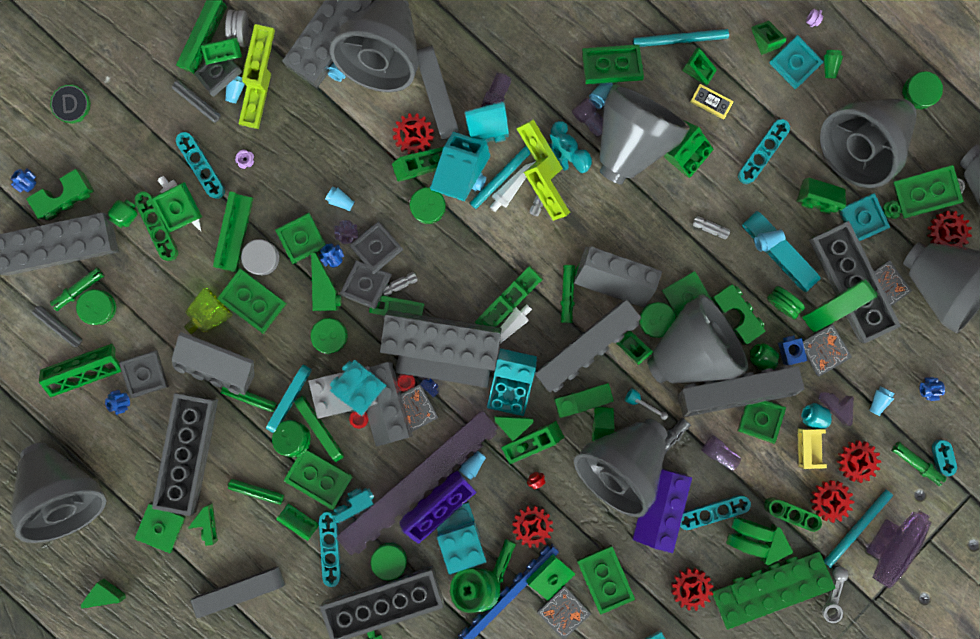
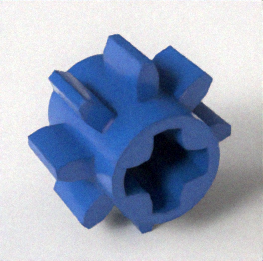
[10,168,36,193]
[319,244,344,268]
[920,377,945,401]
[105,389,130,415]

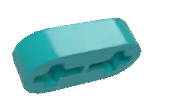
[931,440,957,476]

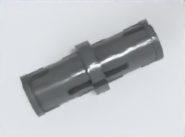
[665,417,691,454]

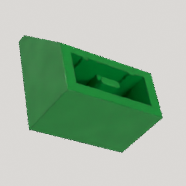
[664,120,714,178]
[796,177,846,215]

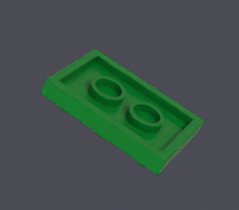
[582,45,644,84]
[893,165,964,219]
[217,269,287,334]
[284,449,353,510]
[577,545,635,615]

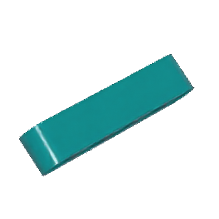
[742,211,821,292]

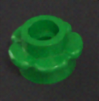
[883,200,902,219]

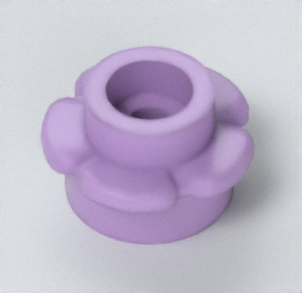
[806,9,823,27]
[235,150,254,169]

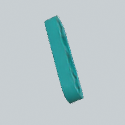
[738,119,790,184]
[176,132,225,199]
[266,364,312,433]
[680,495,751,530]
[319,511,341,587]

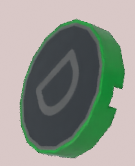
[50,85,91,124]

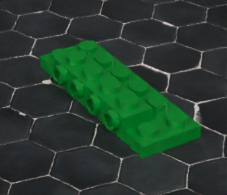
[713,552,836,630]

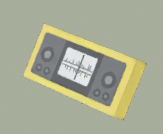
[690,84,734,120]

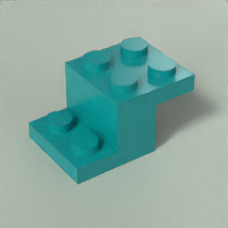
[437,501,486,574]

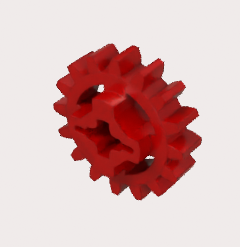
[392,113,434,155]
[927,211,972,247]
[837,440,881,483]
[810,480,854,523]
[512,505,554,548]
[671,567,714,611]

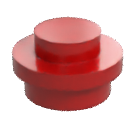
[397,374,415,392]
[349,411,369,429]
[527,472,546,489]

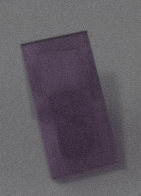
[817,392,854,426]

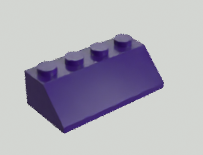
[632,468,692,553]
[399,470,477,544]

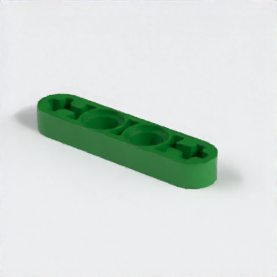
[135,192,178,261]
[294,395,344,462]

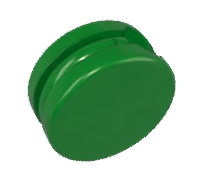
[902,71,943,110]
[410,187,446,224]
[767,286,805,320]
[76,289,117,325]
[639,302,676,338]
[310,318,348,354]
[272,420,311,457]
[371,542,407,581]

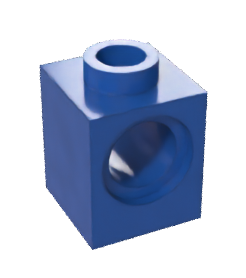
[778,335,807,365]

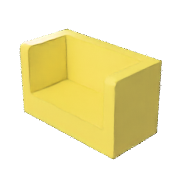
[797,428,827,469]

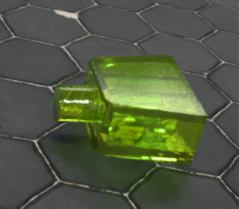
[184,288,233,334]

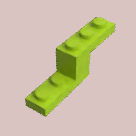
[238,24,275,129]
[516,119,570,221]

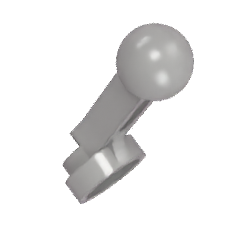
[822,566,849,623]

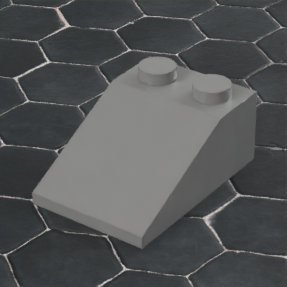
[309,366,378,418]

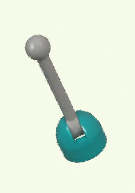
[624,388,668,419]

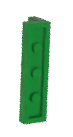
[176,0,227,75]
[213,191,254,272]
[38,344,122,398]

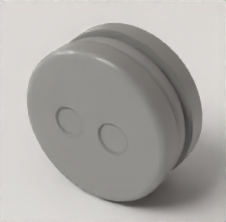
[225,10,249,47]
[241,239,279,275]

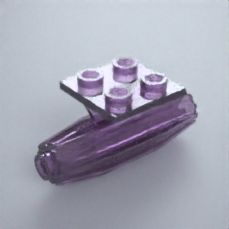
[866,510,932,589]

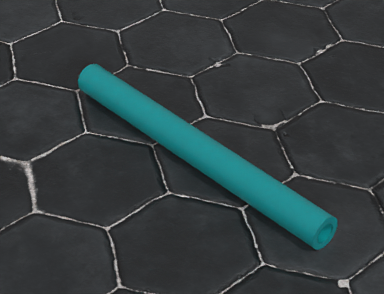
[633,29,729,47]
[469,145,531,210]
[824,489,893,568]

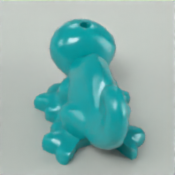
[548,121,592,173]

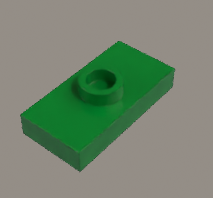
[201,37,242,65]
[276,503,319,541]

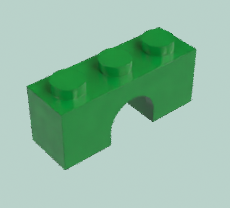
[26,169,94,221]
[711,284,766,345]

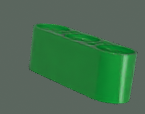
[764,497,822,532]

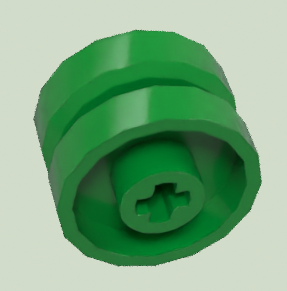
[726,517,776,558]
[450,568,500,613]

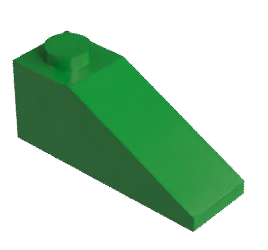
[392,147,444,182]
[311,253,342,311]
[554,383,614,418]
[501,421,565,464]

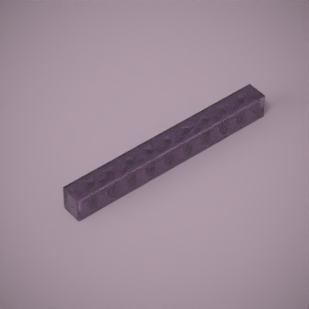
[336,410,498,555]

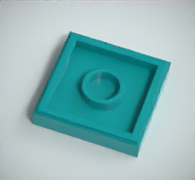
[769,35,824,89]
[839,193,890,241]

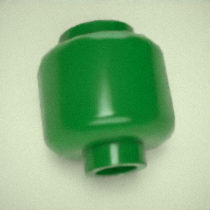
[108,199,138,229]
[750,343,779,371]

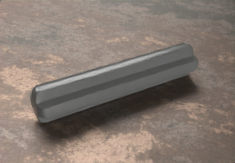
[172,80,221,123]
[32,306,82,347]

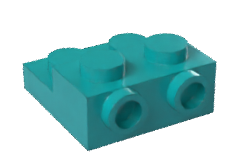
[330,360,387,416]
[331,488,374,523]

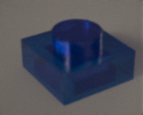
[419,378,439,398]

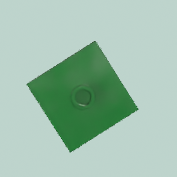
[151,182,202,233]
[275,213,326,264]
[661,271,712,317]
[737,401,786,444]
[135,503,186,553]
[526,554,575,601]

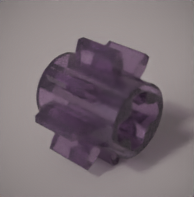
[334,220,358,244]

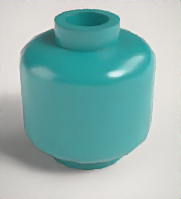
[801,403,832,429]

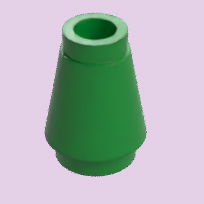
[824,50,843,79]

